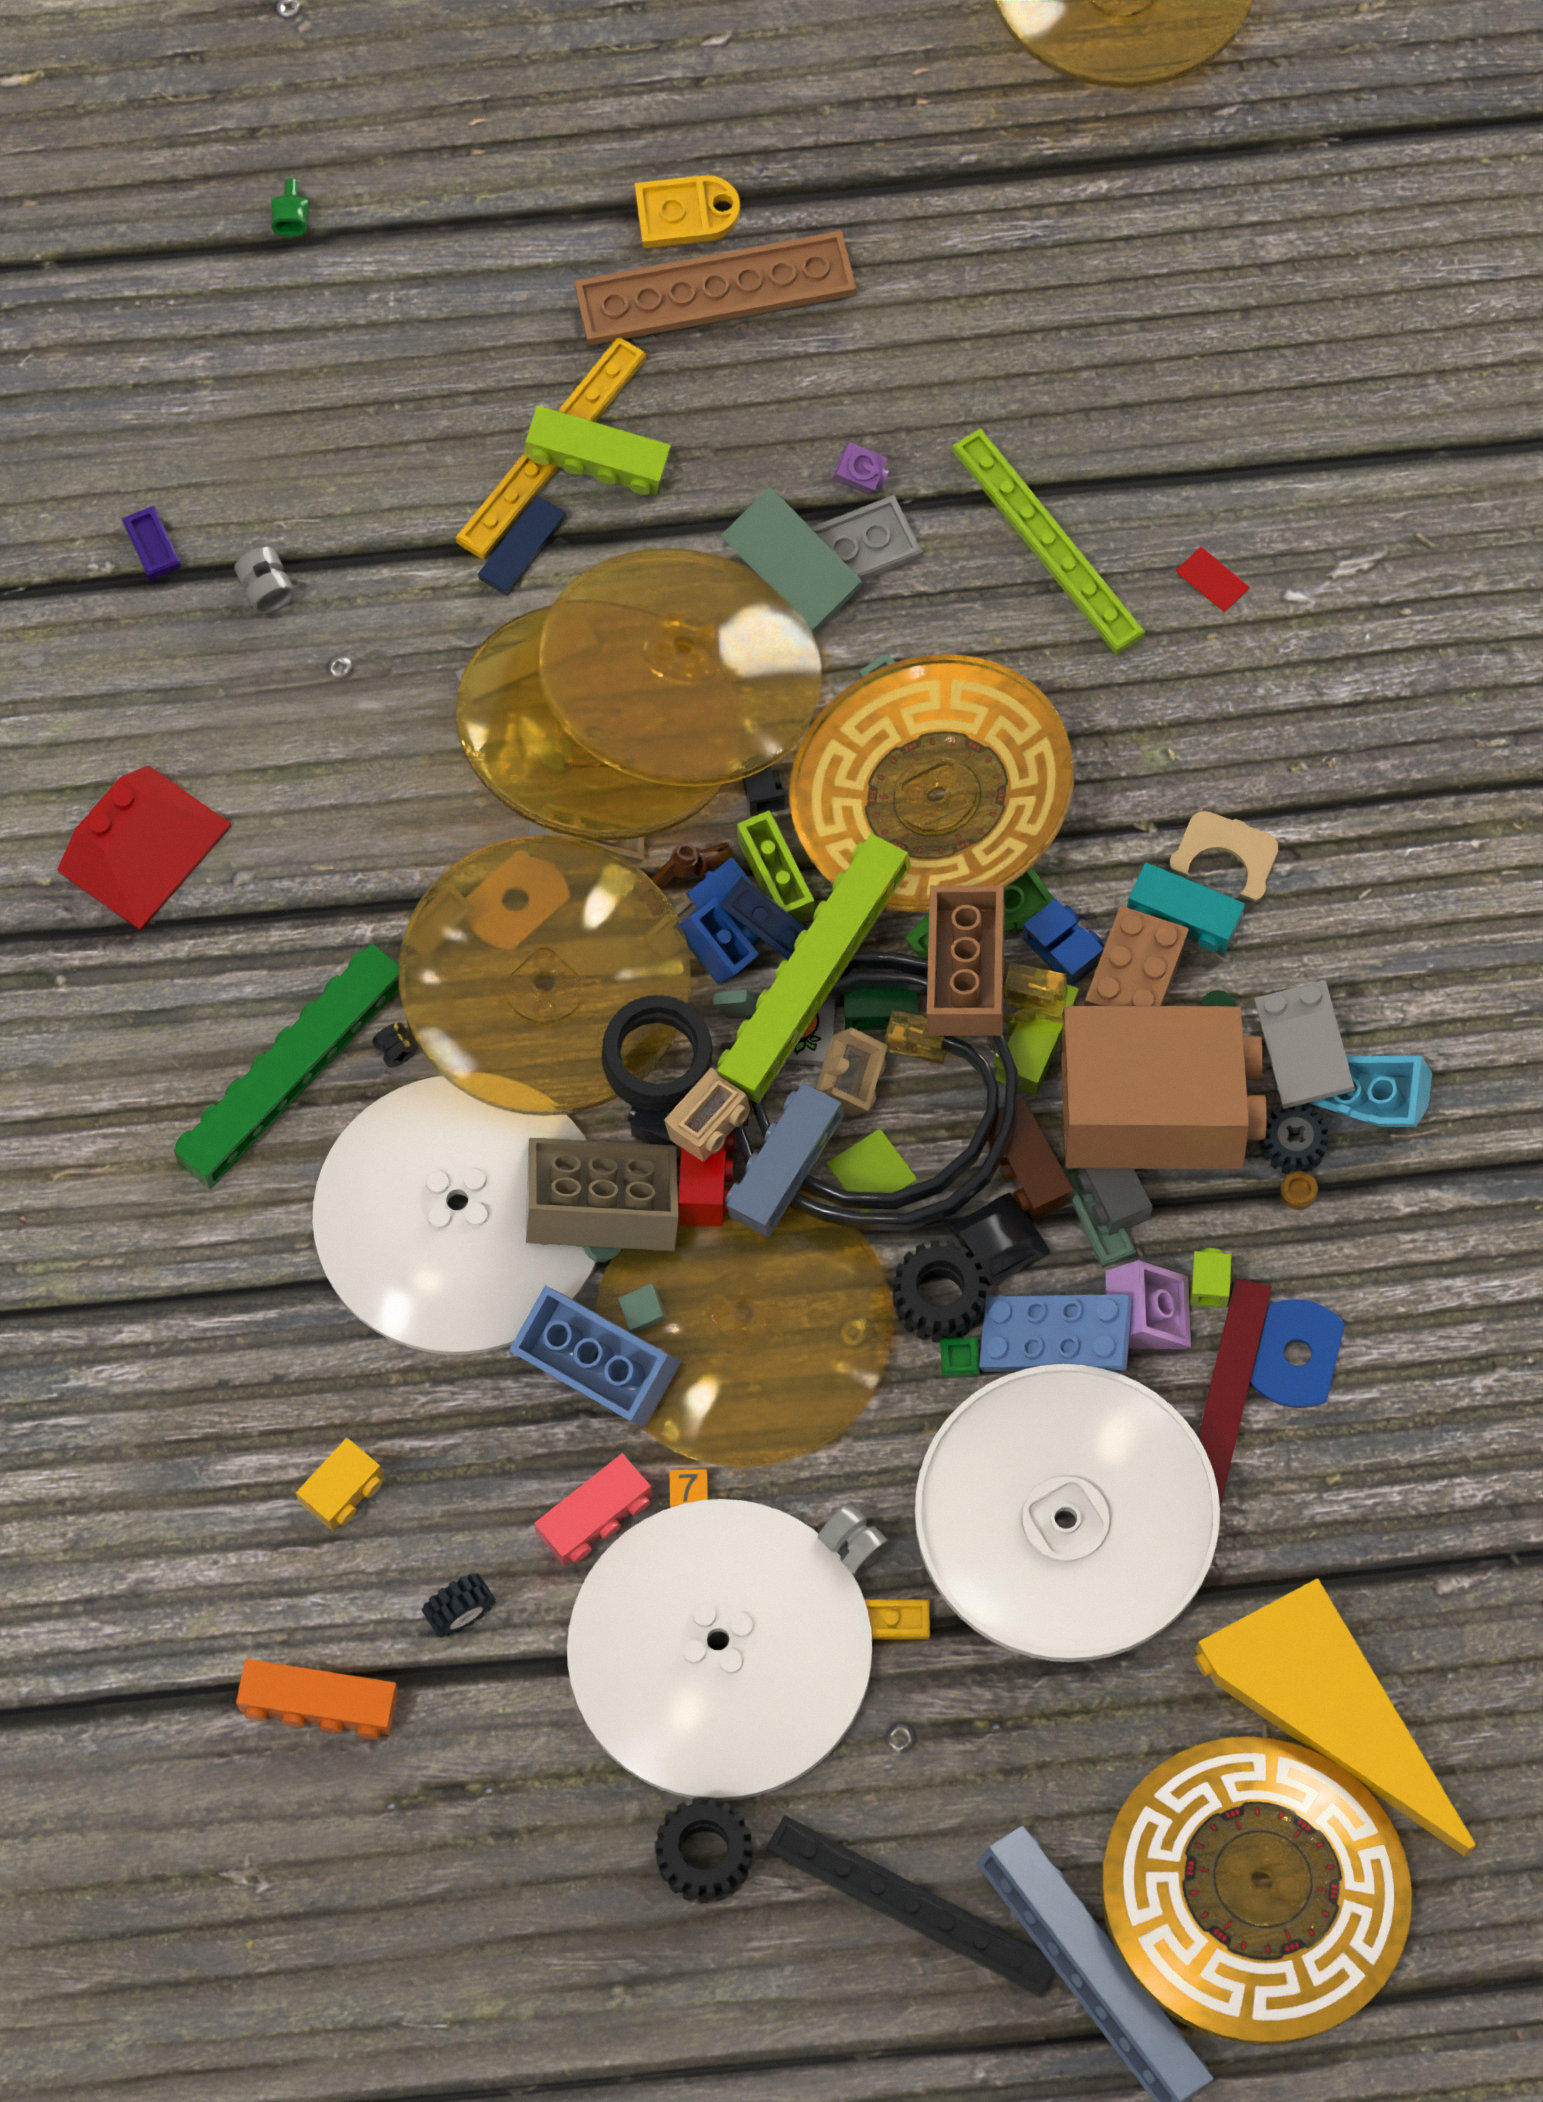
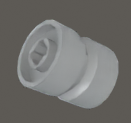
[234,547,296,614]
[818,1504,889,1576]

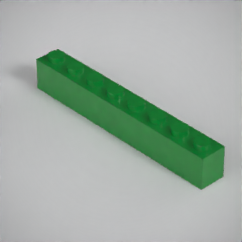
[173,943,407,1189]

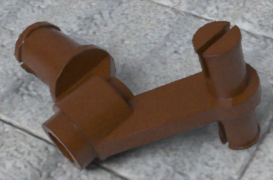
[631,842,734,916]

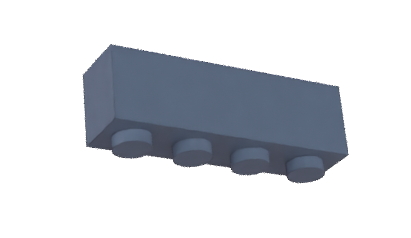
[726,1082,844,1238]

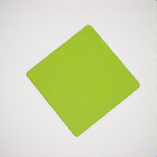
[827,1129,917,1213]

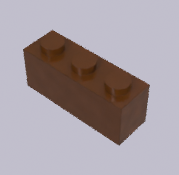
[986,1097,1074,1221]

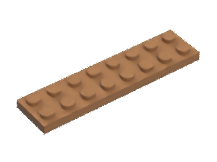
[574,230,856,346]

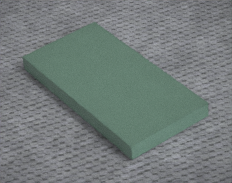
[721,487,865,633]

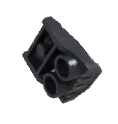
[948,1192,1050,1287]

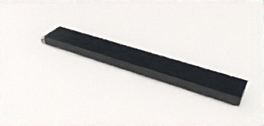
[766,1815,1055,1998]

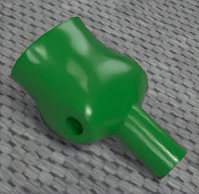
[271,178,309,237]

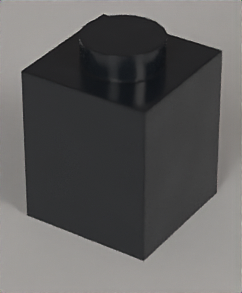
[627,1106,676,1146]

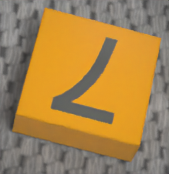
[669,1469,708,1508]

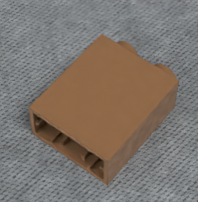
[1061,1006,1267,1169]

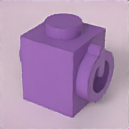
[831,442,889,495]

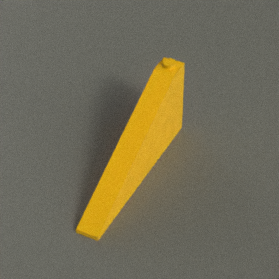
[1194,1578,1476,1857]

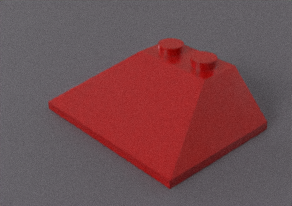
[57,765,231,931]

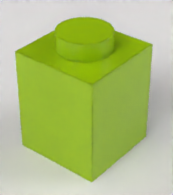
[1189,1248,1232,1308]

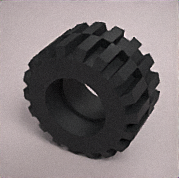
[893,1240,987,1343]
[655,1797,753,1903]

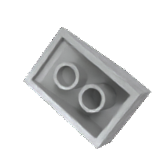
[1254,980,1355,1109]

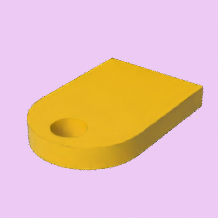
[635,175,740,249]

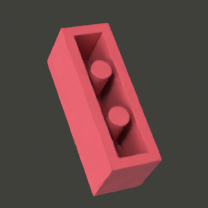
[534,1453,652,1567]

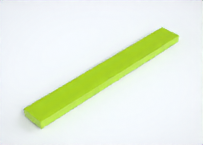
[952,428,1145,655]

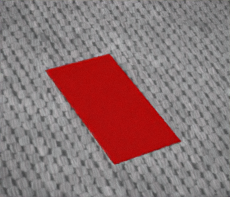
[1176,546,1250,612]

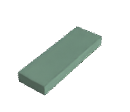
[1062,1166,1136,1268]

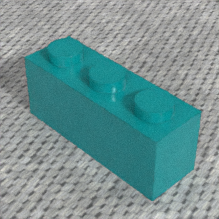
[1127,862,1245,954]

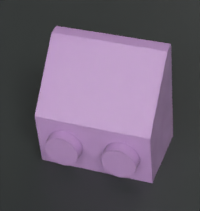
[1105,1260,1191,1350]

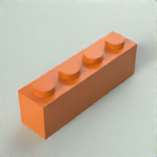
[236,1659,399,1740]

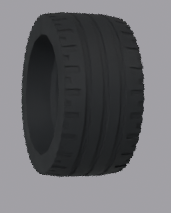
[602,995,713,1112]

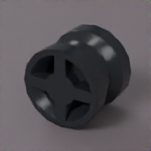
[372,1022,418,1068]

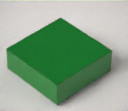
[940,1337,979,1378]

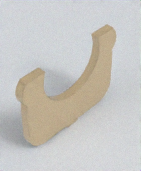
[1170,811,1278,903]

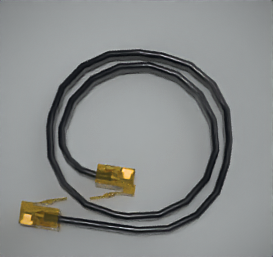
[733,951,1068,1231]

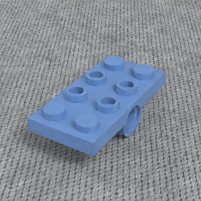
[979,1294,1132,1372]

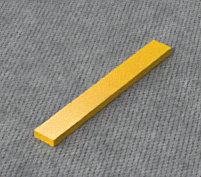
[455,337,647,561]

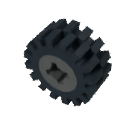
[1260,1104,1329,1174]

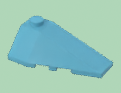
[1276,1056,1432,1127]

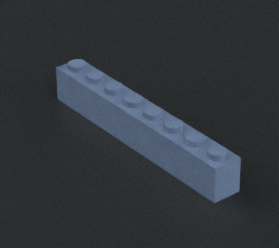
[976,1825,1214,2102]

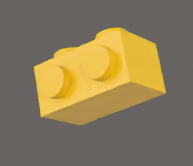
[296,1438,383,1531]

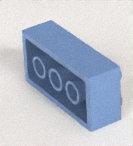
[509,1285,682,1427]

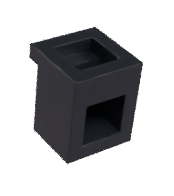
[741,756,785,816]

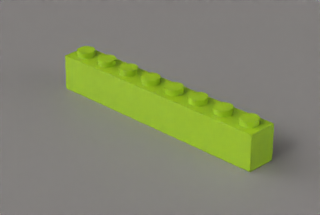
[717,833,911,1104]

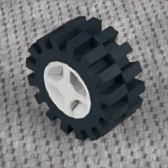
[421,1573,496,1638]

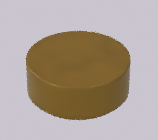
[1280,1171,1318,1210]

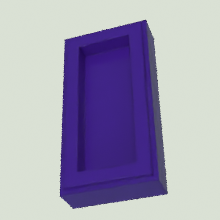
[122,506,182,581]

